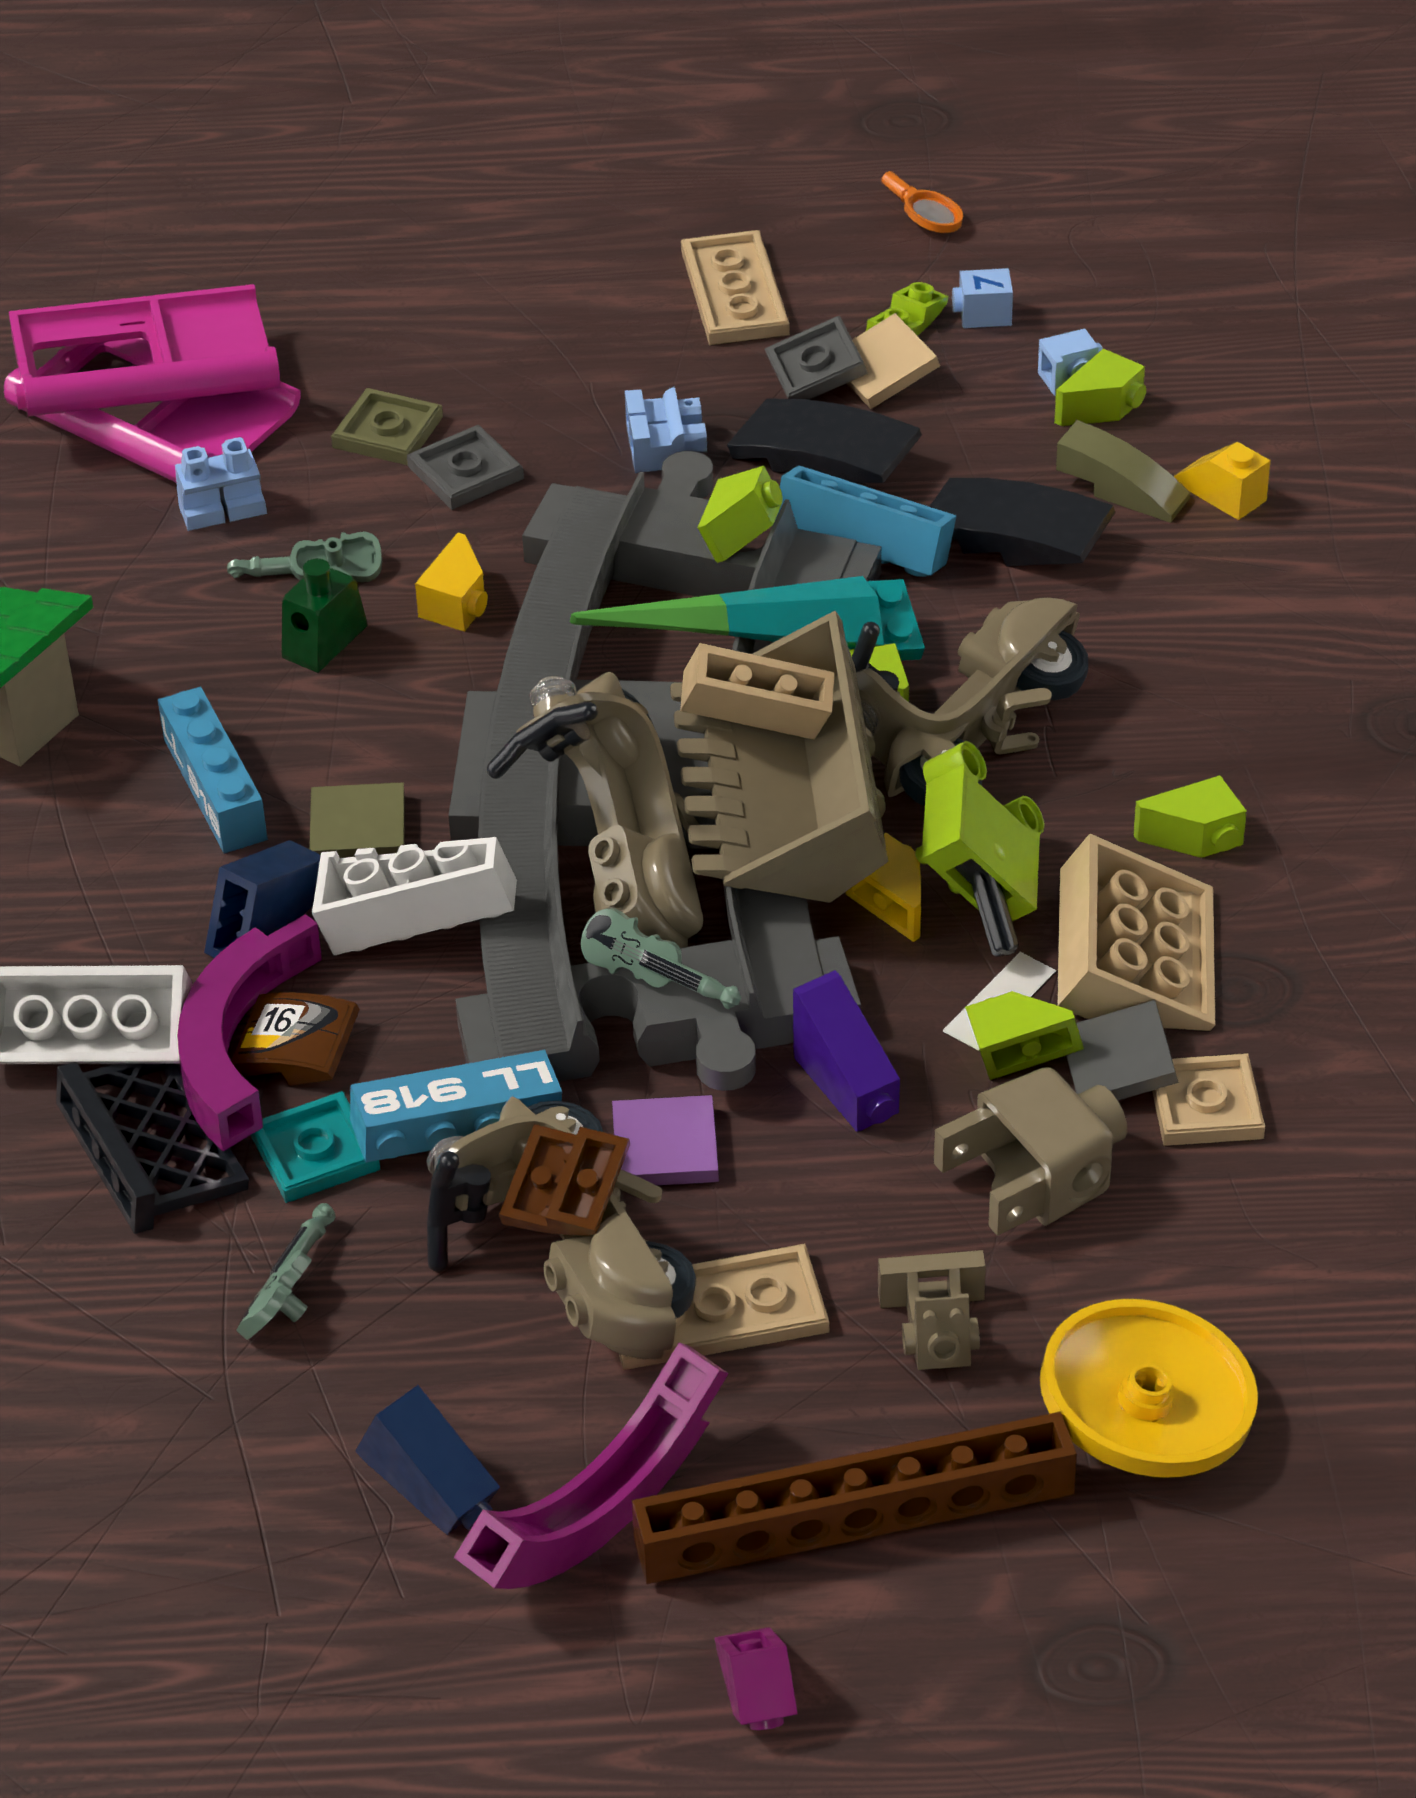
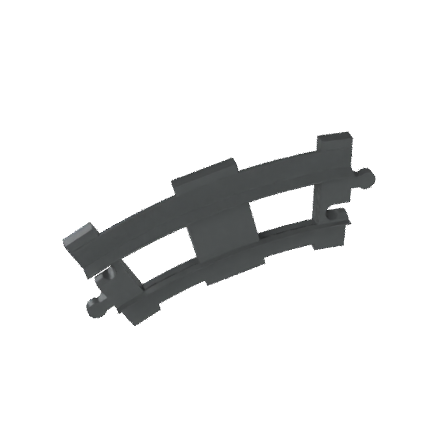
[448,451,882,1091]

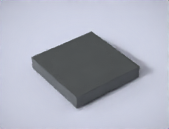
[765,315,868,400]
[407,425,524,510]
[1067,1000,1179,1100]

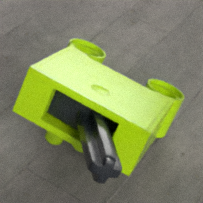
[915,741,1045,957]

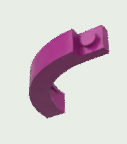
[177,914,322,1151]
[454,1342,729,1589]

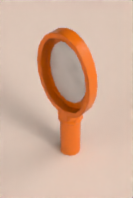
[881,171,963,233]

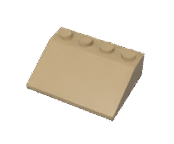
[1058,834,1215,1031]

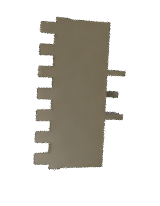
[670,610,889,903]

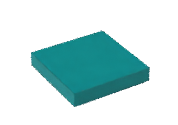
[251,1091,381,1203]

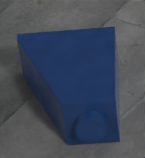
[204,840,321,958]
[355,1385,500,1535]

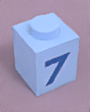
[952,268,1013,328]

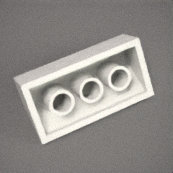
[0,965,192,1064]

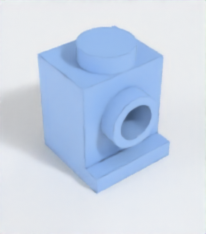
[1038,328,1103,396]

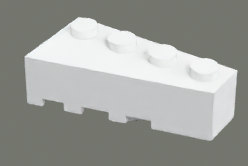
[312,837,517,955]

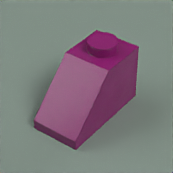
[715,1627,797,1730]

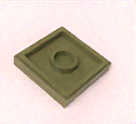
[331,388,443,465]
[310,782,405,858]

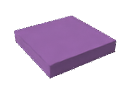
[612,1095,719,1185]

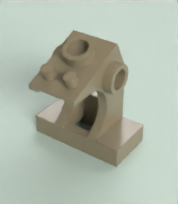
[878,1250,986,1370]

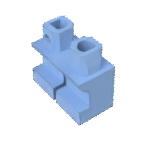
[625,387,707,473]
[175,437,267,531]

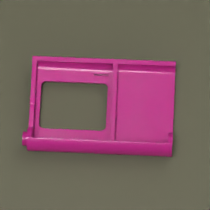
[9,284,280,417]
[4,338,301,483]

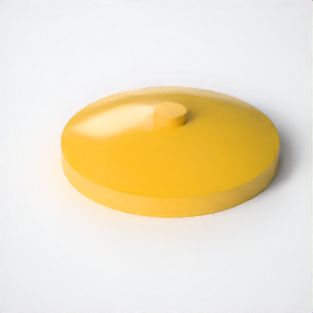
[1040,1299,1258,1478]

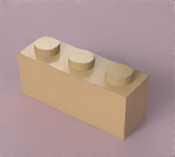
[680,643,834,740]

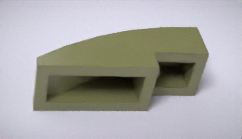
[1056,420,1190,523]

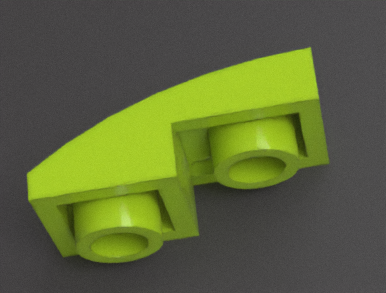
[866,282,948,336]

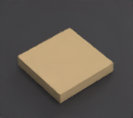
[847,313,940,409]
[1152,1054,1265,1146]

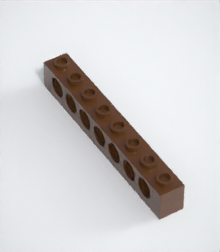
[632,1411,1077,1584]

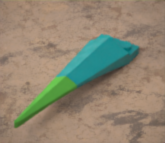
[570,576,925,661]

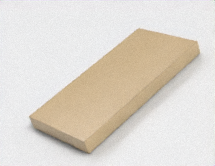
[681,230,789,345]
[619,1244,829,1370]

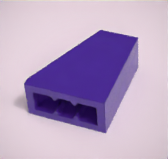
[793,970,900,1132]

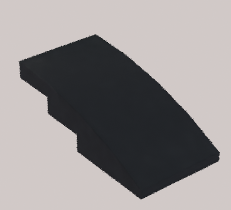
[727,399,922,484]
[929,478,1116,566]

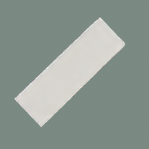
[942,952,1056,1051]

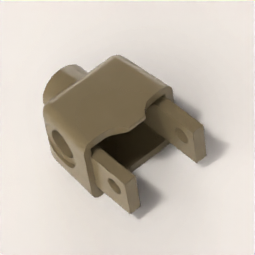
[934,1067,1128,1236]

